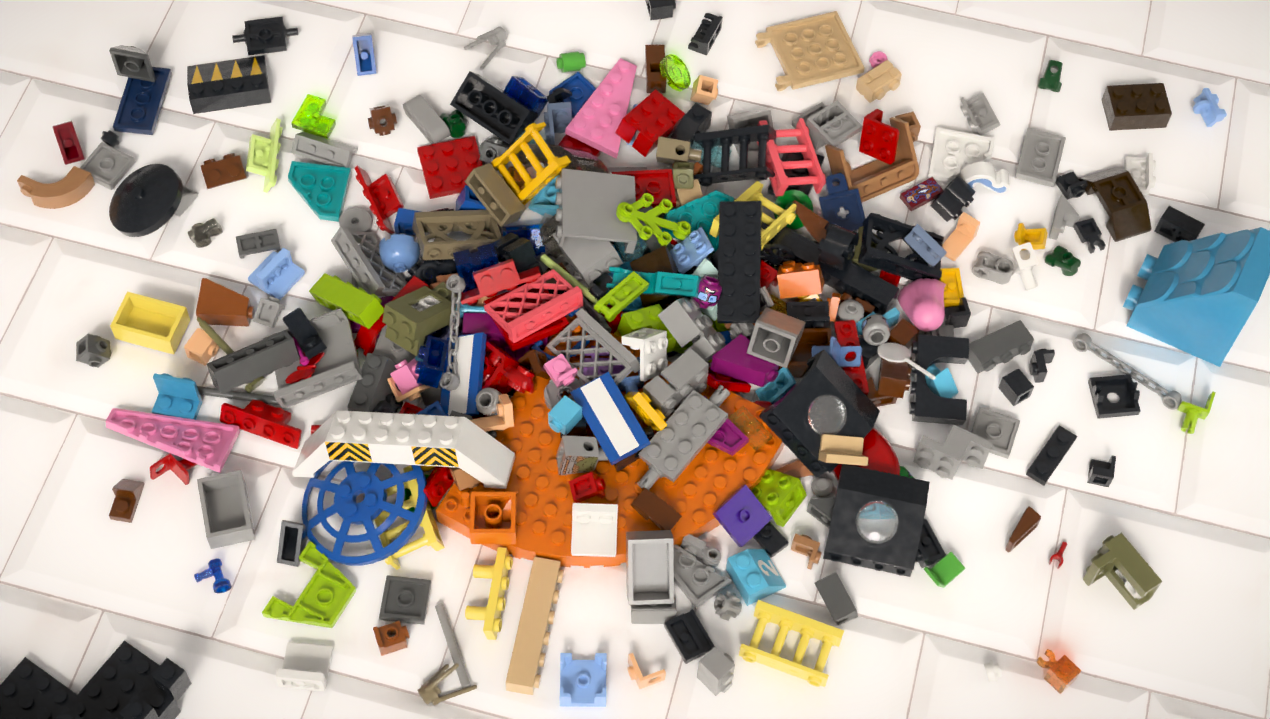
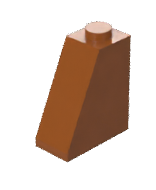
[196,278,255,327]

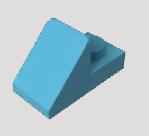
[925,365,958,398]

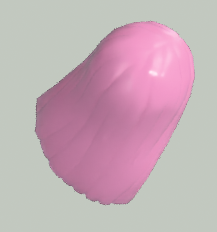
[897,278,946,332]

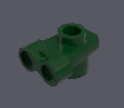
[1037,60,1063,93]
[440,110,466,138]
[1045,245,1081,276]

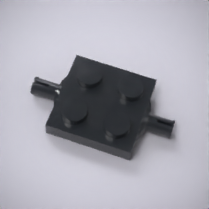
[232,16,299,56]

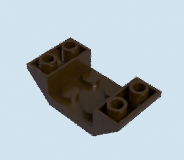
[1079,167,1152,242]

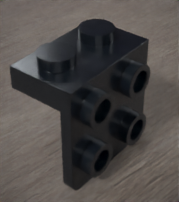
[405,254,466,286]

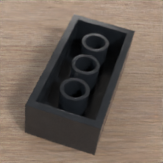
[450,71,539,146]

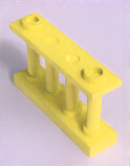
[709,181,797,251]
[363,465,445,570]
[739,600,844,687]

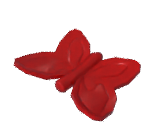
[285,352,325,384]

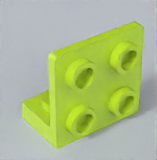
[751,469,807,527]

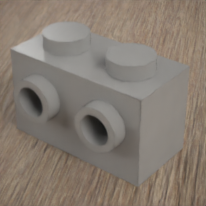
[697,646,735,696]

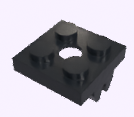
[1088,374,1141,419]

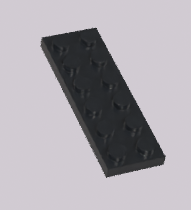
[717,201,762,323]

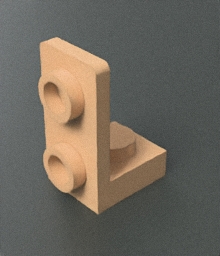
[942,212,981,261]
[470,394,514,432]

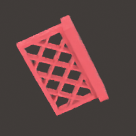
[484,269,583,343]

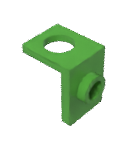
[924,552,966,588]

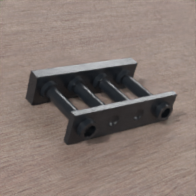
[693,124,776,187]

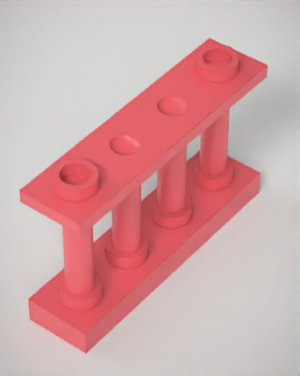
[757,118,826,197]

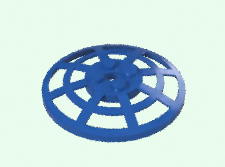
[302,460,428,566]

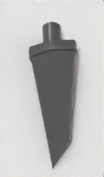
[583,297,612,333]

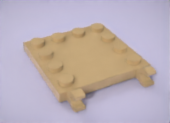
[755,11,865,91]

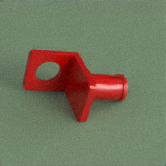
[150,454,198,485]

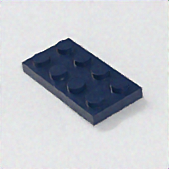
[113,67,172,135]

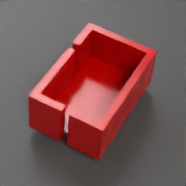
[615,89,685,157]

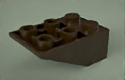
[630,245,684,310]

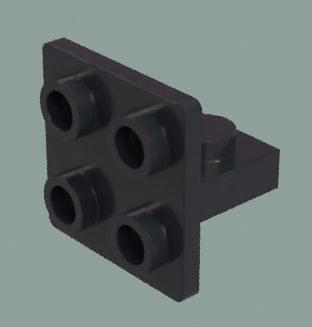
[786,301,830,329]

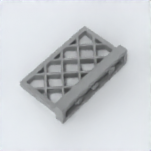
[331,226,407,296]
[546,308,640,385]

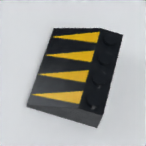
[187,55,271,114]

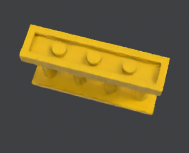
[491,122,571,206]

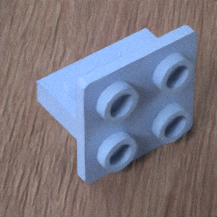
[670,227,714,274]
[248,247,305,300]

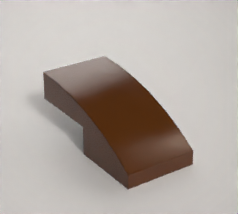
[631,488,682,530]

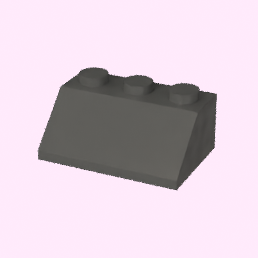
[347,353,401,413]

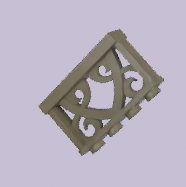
[412,210,502,260]

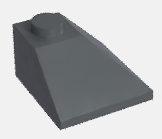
[109,45,156,82]

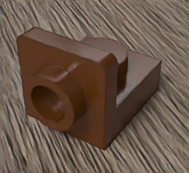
[518,349,550,380]

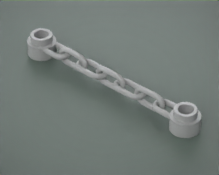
[440,274,466,391]
[1072,333,1182,410]

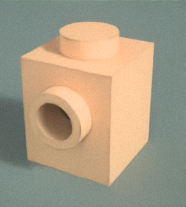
[690,75,718,105]
[184,328,219,366]

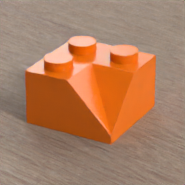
[777,261,824,299]
[469,492,516,544]

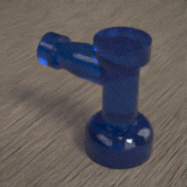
[194,558,232,594]

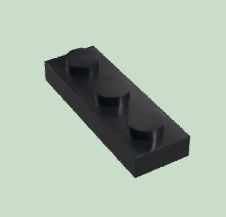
[1026,425,1078,486]

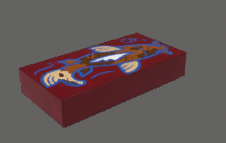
[899,177,943,212]

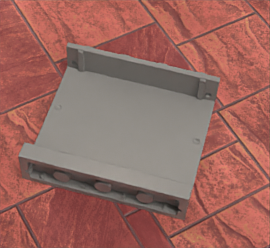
[555,168,637,254]
[263,308,363,409]

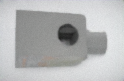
[556,436,608,475]

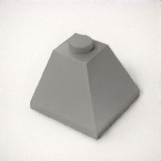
[727,110,776,157]

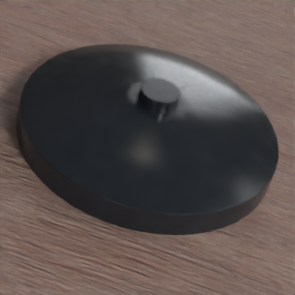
[109,164,183,237]

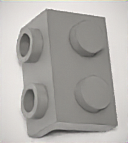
[960,92,1001,136]

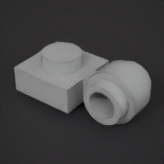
[681,534,721,568]

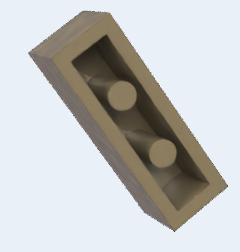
[465,163,526,227]

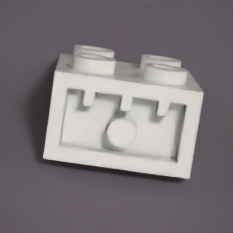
[622,328,668,381]
[571,503,618,557]
[276,642,333,692]

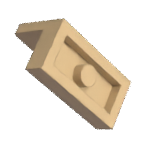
[818,434,868,466]

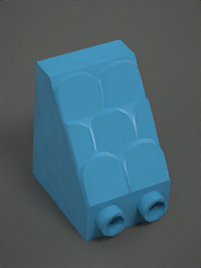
[1123,227,1270,367]

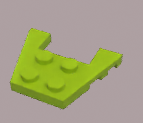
[262,541,356,628]

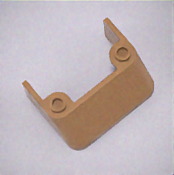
[825,117,919,203]

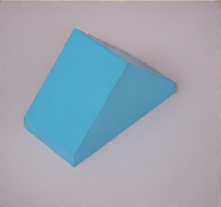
[755,367,796,404]

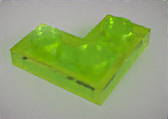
[291,94,336,139]

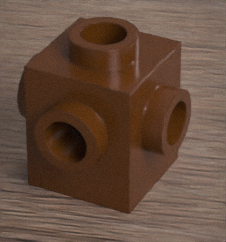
[367,104,397,136]

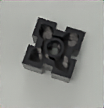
[491,232,543,286]

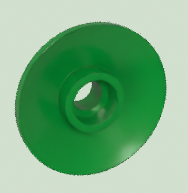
[773,190,813,230]

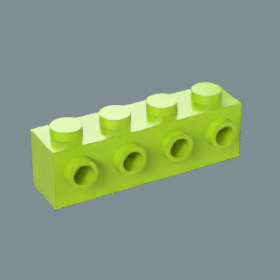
[309,273,384,329]

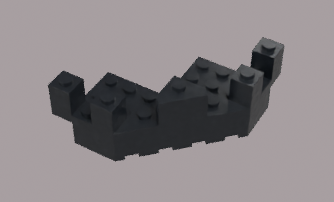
[0,640,192,719]

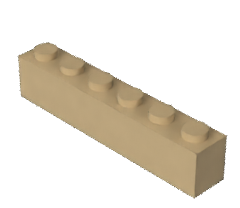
[505,557,564,695]

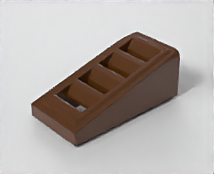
[1005,506,1041,553]

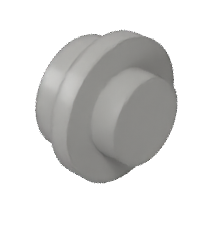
[811,476,833,497]

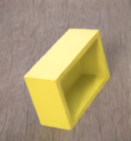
[110,291,190,355]

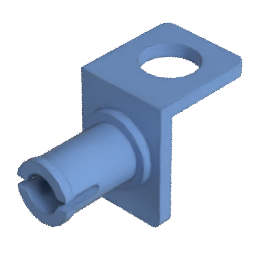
[812,336,862,367]
[617,357,644,407]

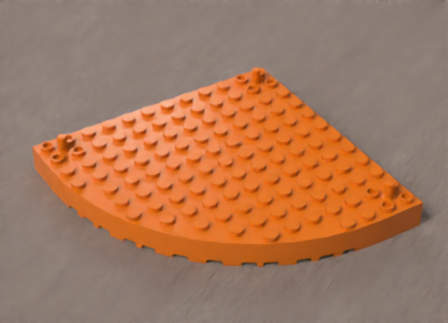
[436,315,785,568]

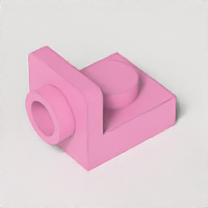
[543,354,578,388]

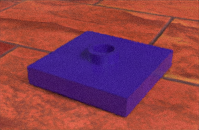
[712,485,772,547]

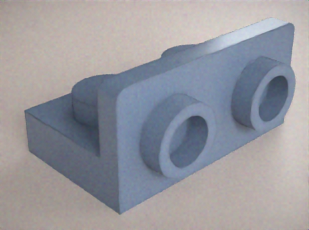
[904,224,947,267]

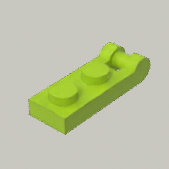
[594,271,649,322]

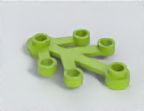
[616,193,691,246]

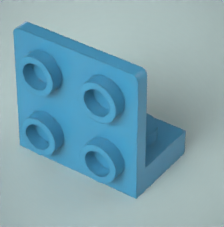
[152,373,202,420]

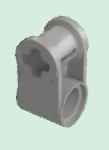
[972,251,1014,285]

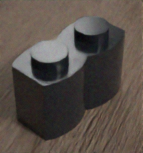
[930,175,976,222]

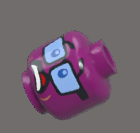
[692,276,722,309]

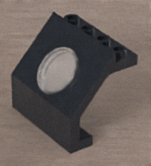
[759,350,880,478]
[823,464,930,577]

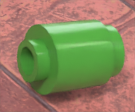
[556,51,586,73]

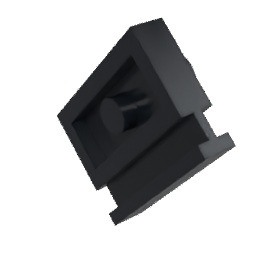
[664,609,715,664]

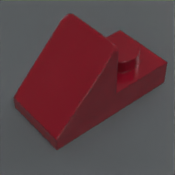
[52,120,85,165]

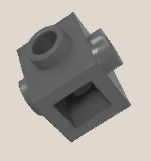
[479,137,511,165]
[76,333,112,368]

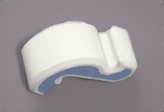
[960,161,1010,194]

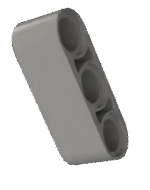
[403,95,450,144]

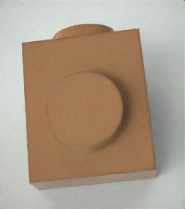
[790,533,822,570]

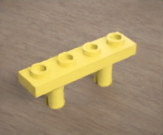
[465,547,513,640]

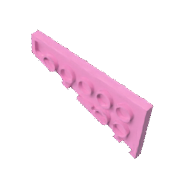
[565,58,637,159]
[106,408,240,473]

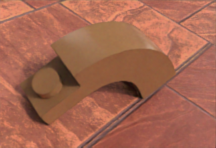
[17,166,95,209]

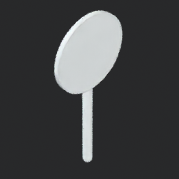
[877,343,936,380]

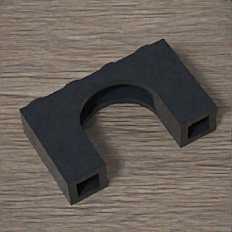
[909,334,969,425]

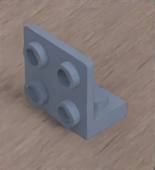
[544,102,572,154]

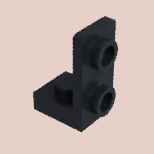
[282,308,327,359]

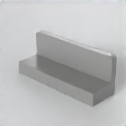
[291,132,358,168]

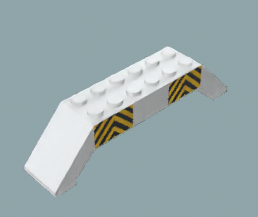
[292,410,515,489]

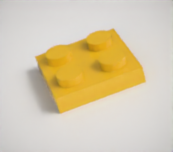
[623,391,667,431]

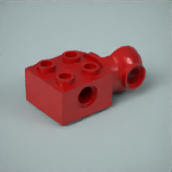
[482,340,535,394]

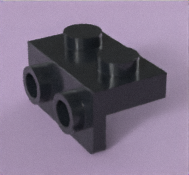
[915,519,946,568]

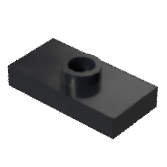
[753,521,789,558]

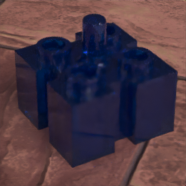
[453,243,505,293]

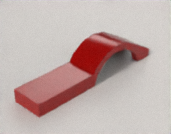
[354,276,430,356]

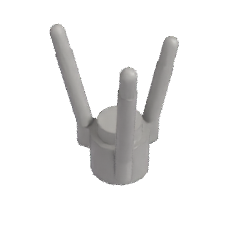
[464,26,508,70]

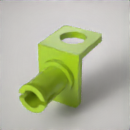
[1177,391,1216,434]

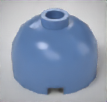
[379,234,420,273]

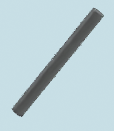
[197,386,279,405]

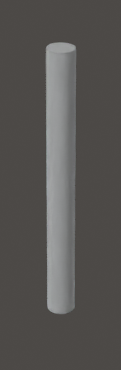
[435,603,471,689]

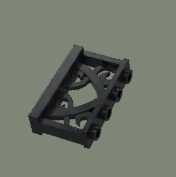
[858,213,944,281]

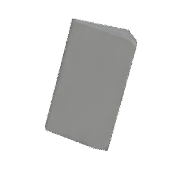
[631,597,677,624]

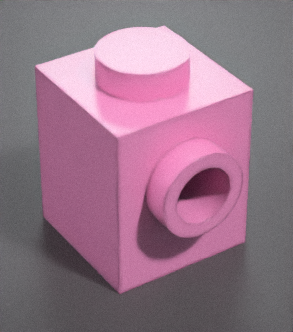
[390,358,427,395]

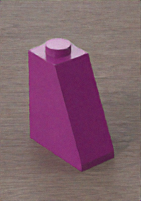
[711,334,779,387]

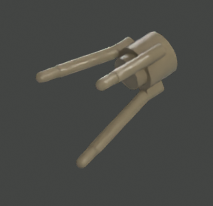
[417,663,477,706]

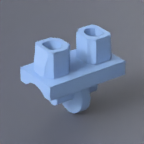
[1193,88,1227,127]

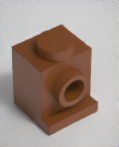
[373,621,410,656]

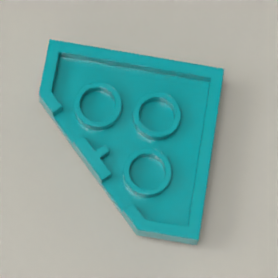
[288,161,352,222]
[661,190,734,254]

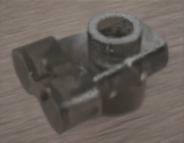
[187,218,223,248]

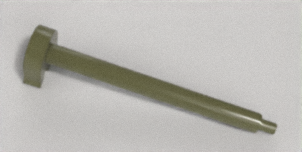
[196,317,266,393]

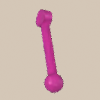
[292,337,309,366]

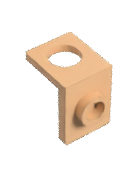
[387,377,430,402]
[627,653,666,690]

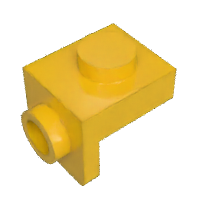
[1014,223,1048,250]

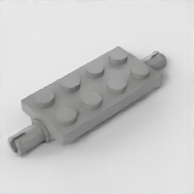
[637,385,730,490]

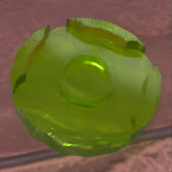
[660,54,691,92]

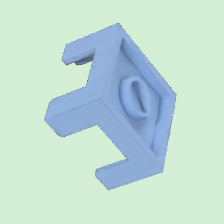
[560,653,607,707]

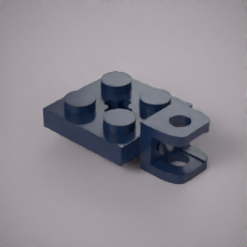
[819,173,865,231]

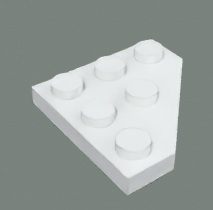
[928,127,995,182]

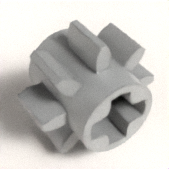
[729,323,755,340]
[714,591,742,621]

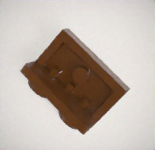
[200,153,247,190]

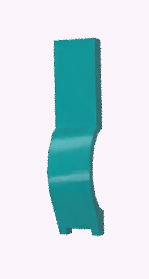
[606,267,701,298]

